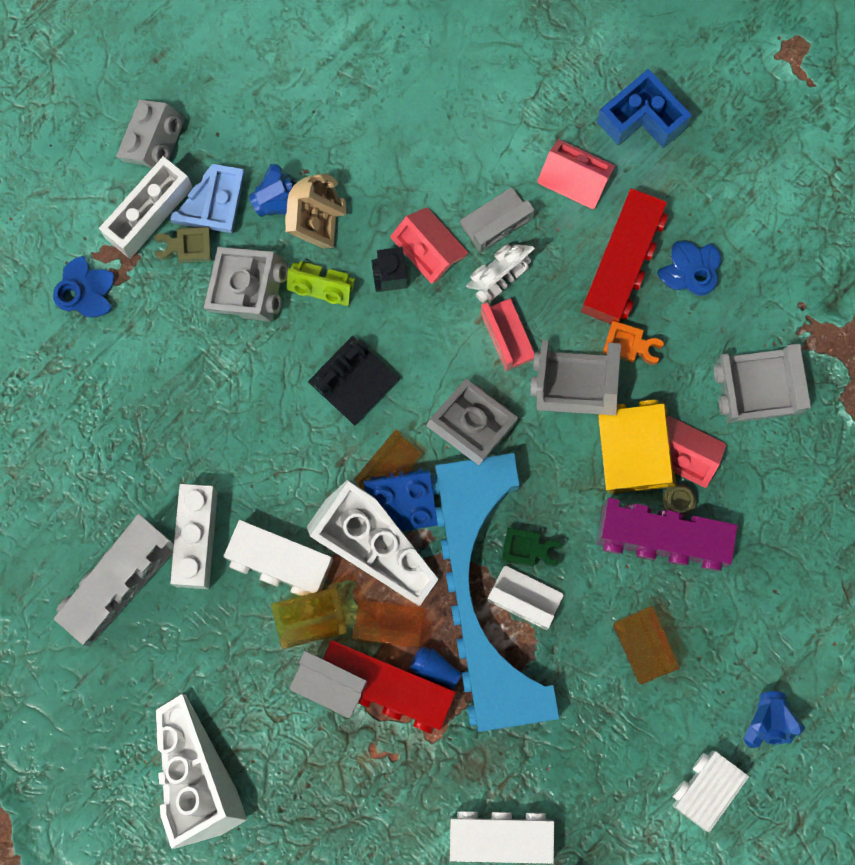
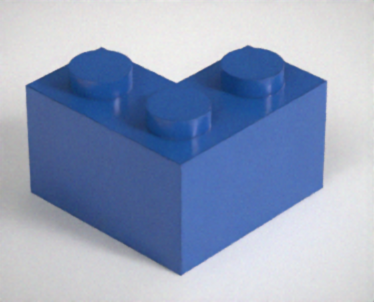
[597,69,692,148]

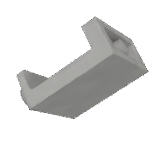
[530,340,621,415]
[713,344,811,424]

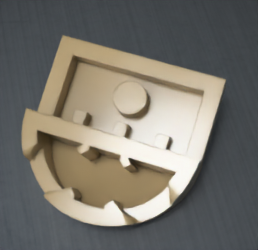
[285,174,346,249]

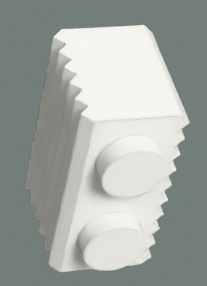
[672,751,749,833]

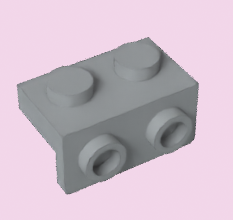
[116,100,185,169]

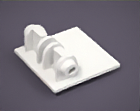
[465,244,535,304]

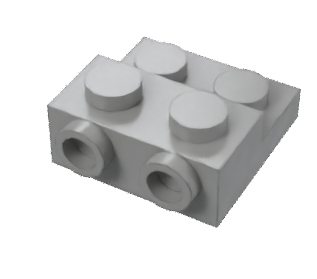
[204,247,288,322]
[426,379,518,466]

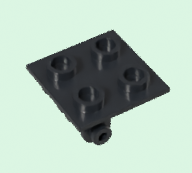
[308,335,400,426]

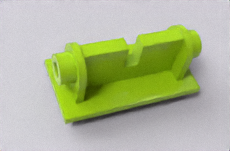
[287,260,355,306]

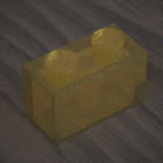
[271,587,346,650]

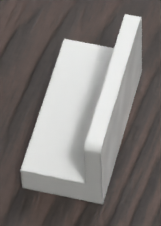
[487,566,563,630]

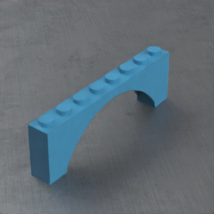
[430,453,559,732]

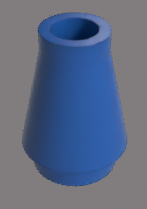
[409,645,461,690]

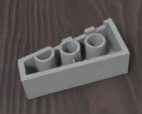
[53,514,174,647]

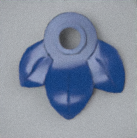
[657,241,721,296]
[53,256,114,318]

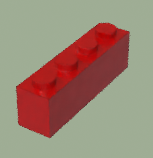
[581,188,669,324]
[323,640,456,734]

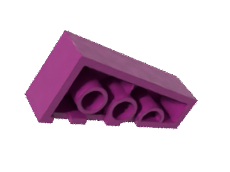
[596,498,737,572]

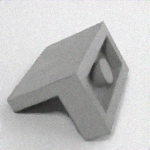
[460,188,535,253]
[290,651,368,718]

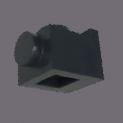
[371,247,407,292]

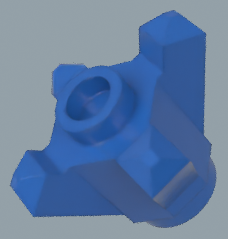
[249,164,296,217]
[744,691,806,748]

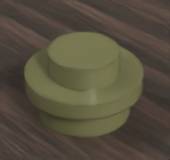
[662,484,696,517]

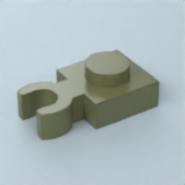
[154,227,212,263]

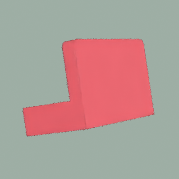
[537,139,615,209]
[390,207,468,284]
[480,298,534,371]
[667,416,726,488]

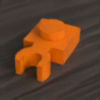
[602,321,664,365]

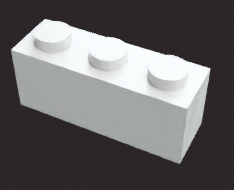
[99,156,193,259]
[170,484,218,590]
[223,520,334,600]
[450,811,554,864]

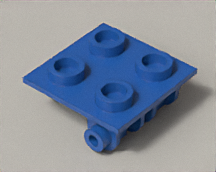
[363,468,438,531]

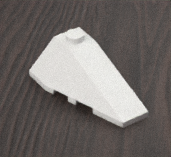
[307,480,438,606]
[156,694,247,849]

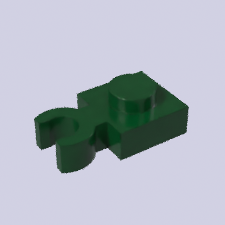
[501,528,562,567]

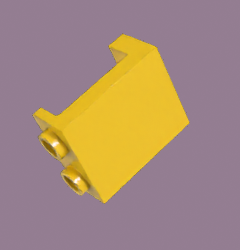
[598,400,676,494]

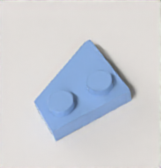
[171,164,245,234]

